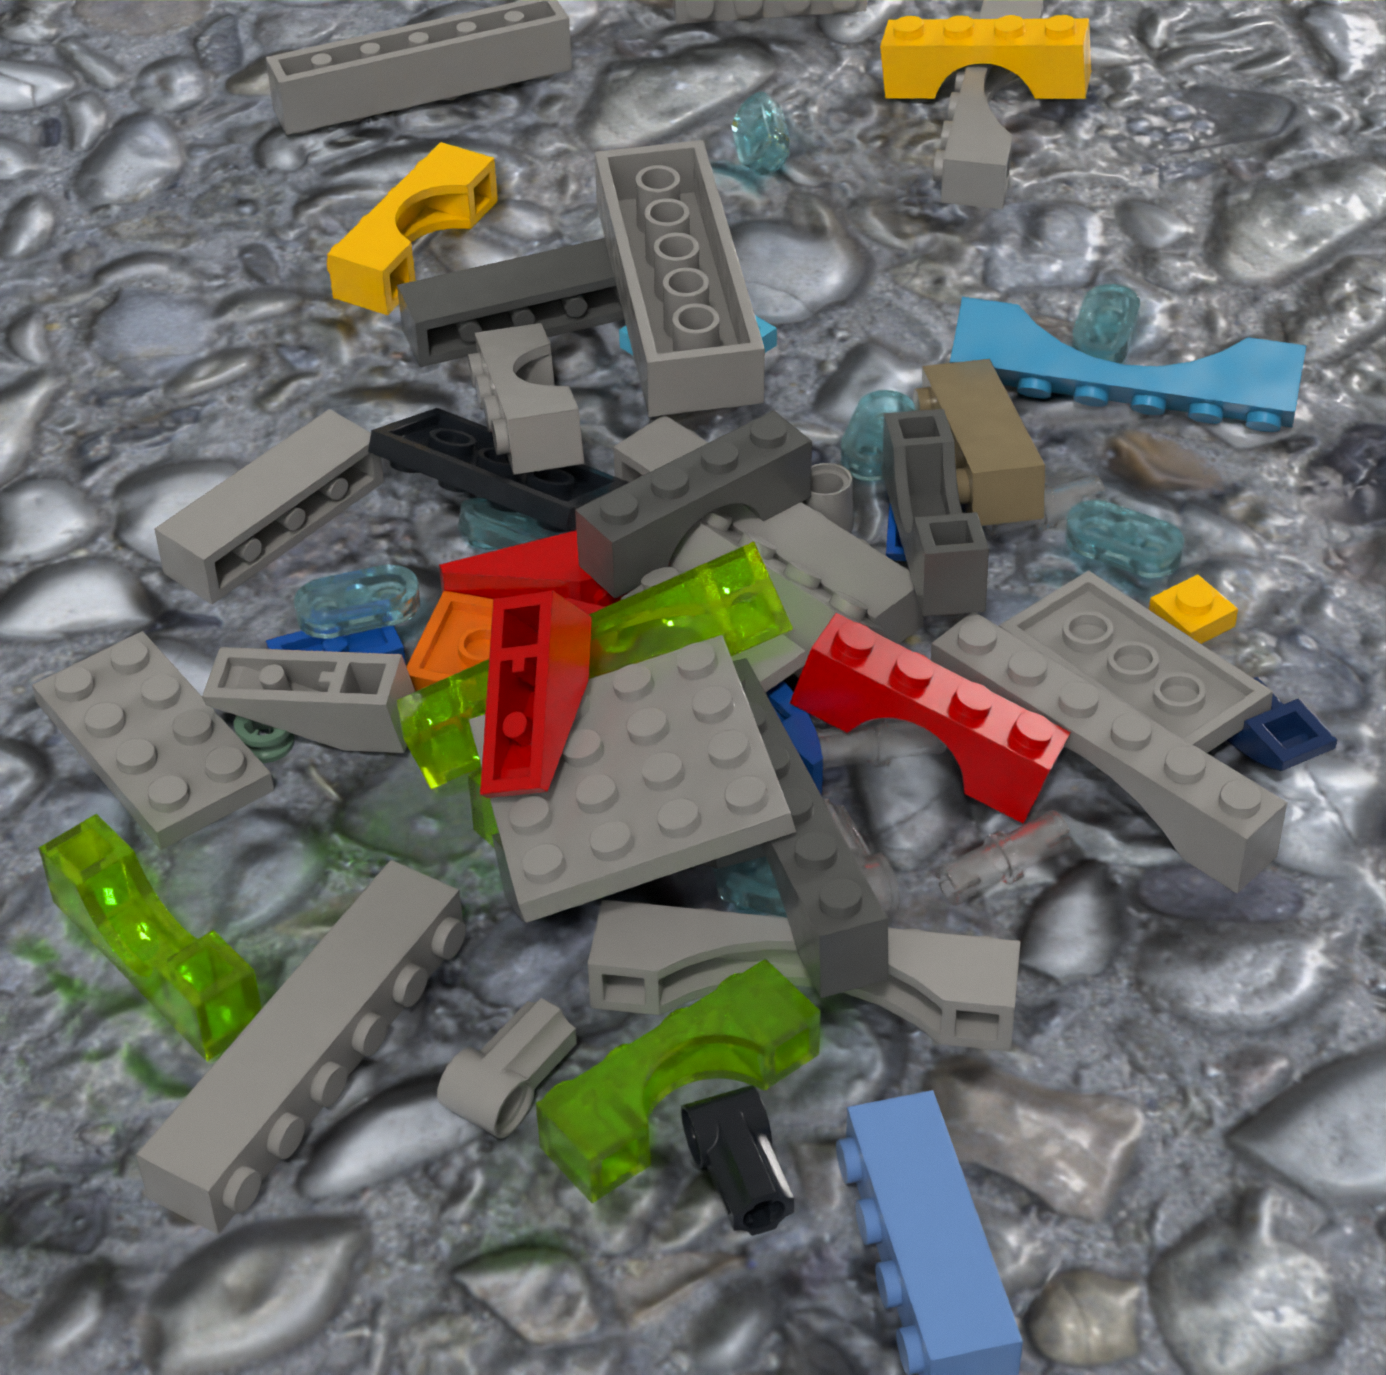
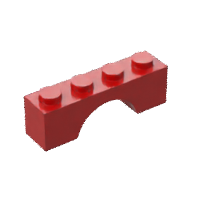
[790,613,1071,824]

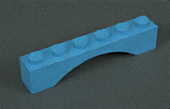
[950,297,1307,432]

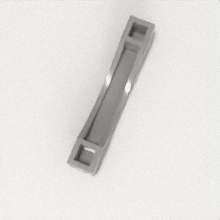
[933,0,1044,209]
[931,612,1288,893]
[588,900,1020,1052]

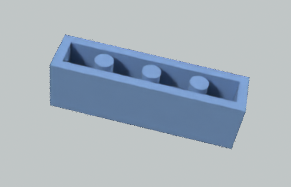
[836,1090,1023,1375]

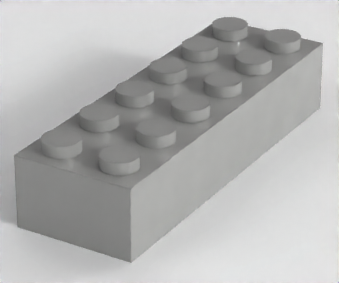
[595,140,765,417]

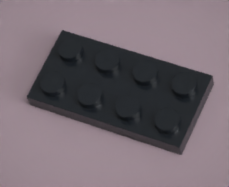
[368,408,629,532]

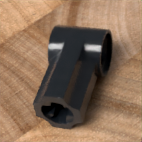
[681,1085,794,1236]

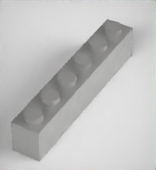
[266,0,572,135]
[613,415,923,644]
[136,860,466,1235]

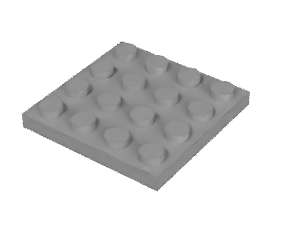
[469,635,796,923]

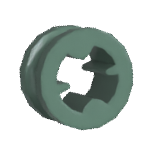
[234,715,295,763]

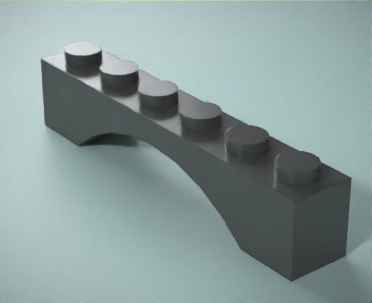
[733,658,888,998]

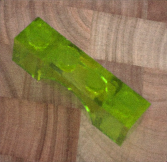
[38,813,262,1061]
[535,958,820,1204]

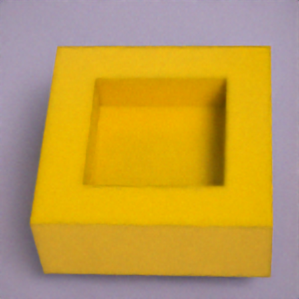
[1149,574,1238,644]

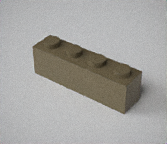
[913,359,1045,526]

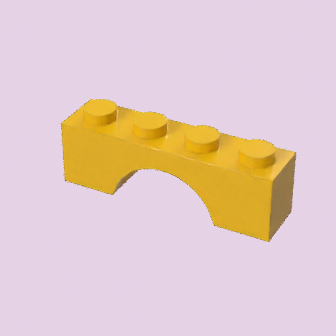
[880,15,1091,99]
[327,142,498,316]

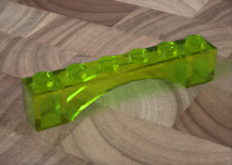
[397,541,793,789]

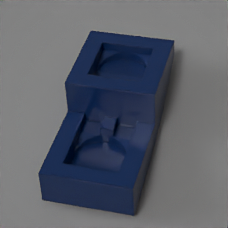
[1227,676,1337,771]

